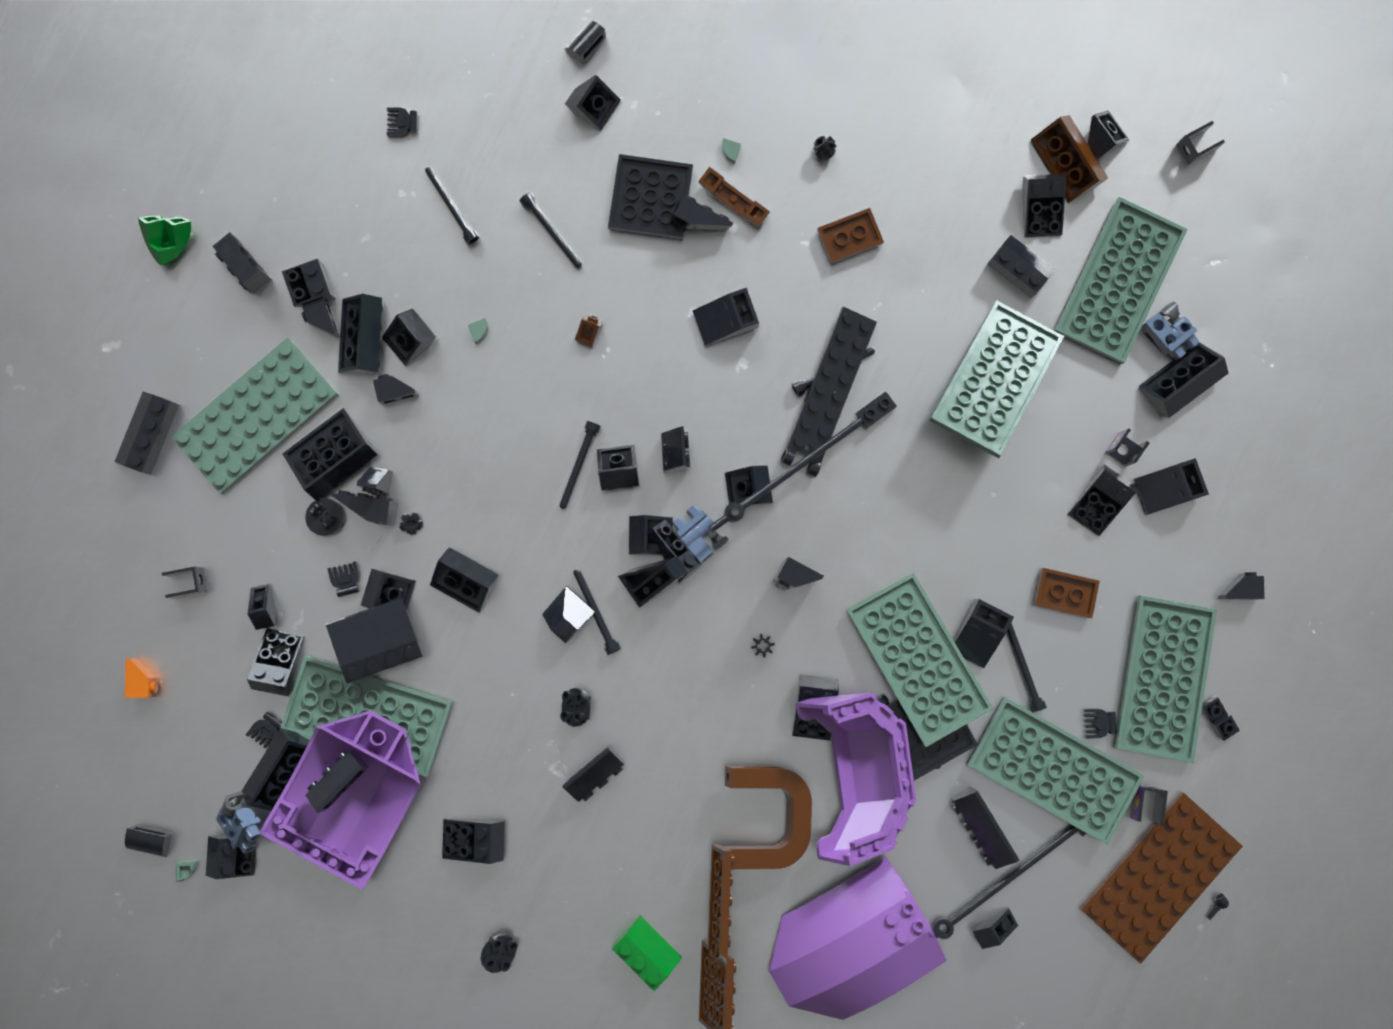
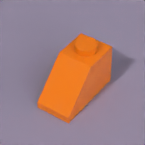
[125,658,158,698]

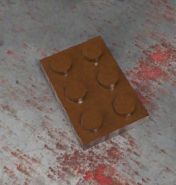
[817,208,884,264]
[1034,568,1100,618]

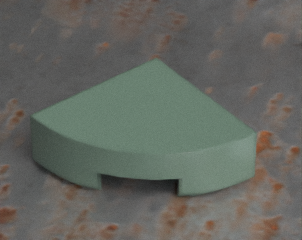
[722,138,741,163]
[468,318,487,344]
[176,861,198,882]

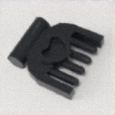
[386,107,417,136]
[327,561,360,597]
[1084,708,1117,739]
[246,712,282,750]

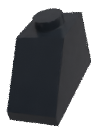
[301,298,340,338]
[373,374,419,405]
[1218,572,1265,600]
[247,584,276,630]
[973,908,1019,949]

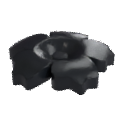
[399,512,423,535]

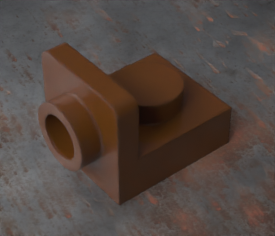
[575,315,603,347]

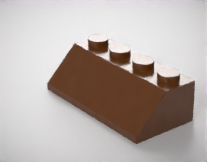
[1031,115,1108,202]

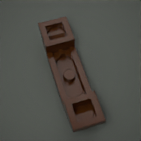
[698,167,770,227]

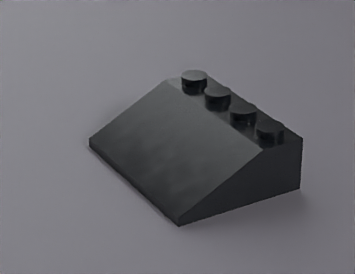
[282,408,378,501]
[326,597,422,684]

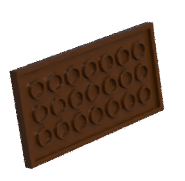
[1079,792,1243,964]

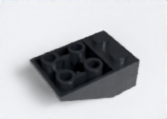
[1022,174,1066,236]
[692,287,759,346]
[661,426,690,473]
[1134,458,1209,515]
[1068,464,1136,536]
[331,490,398,526]
[954,599,1014,668]
[247,628,304,697]
[792,674,839,741]
[442,819,505,864]

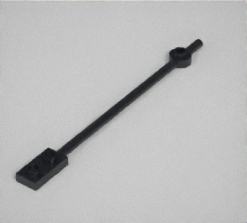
[708,391,897,532]
[933,825,1087,939]

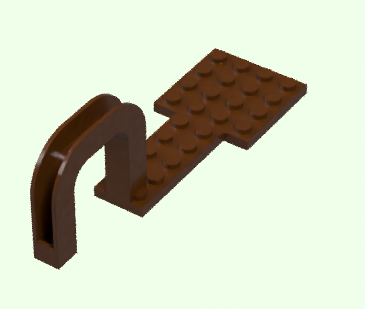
[699,766,812,1029]

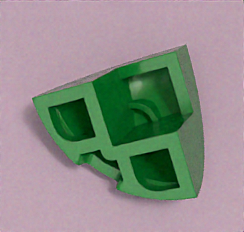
[138,216,191,265]

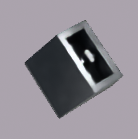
[282,258,336,307]
[205,834,255,879]

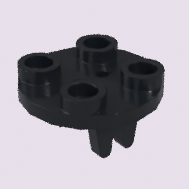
[305,498,345,537]
[560,688,591,727]
[480,934,518,973]

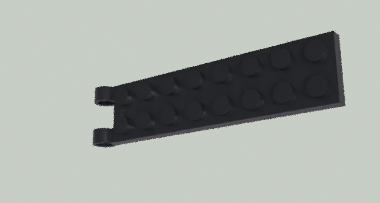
[780,306,877,477]

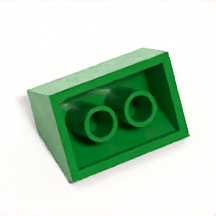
[612,915,682,991]

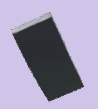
[1202,695,1240,741]

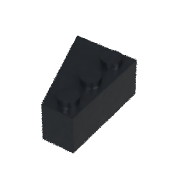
[212,232,271,293]
[618,557,688,608]

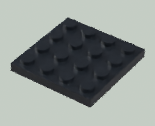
[608,154,693,239]
[886,699,978,781]

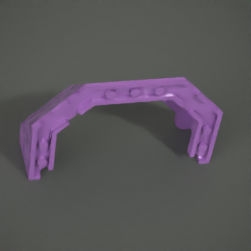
[796,692,916,866]

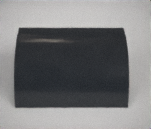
[565,20,606,64]
[125,826,172,857]

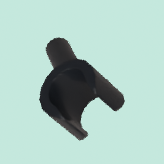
[1206,893,1229,920]

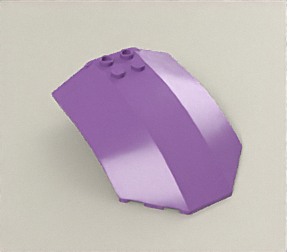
[260,711,421,890]
[769,856,947,1020]

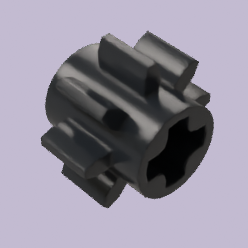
[813,136,837,159]
[751,634,775,658]

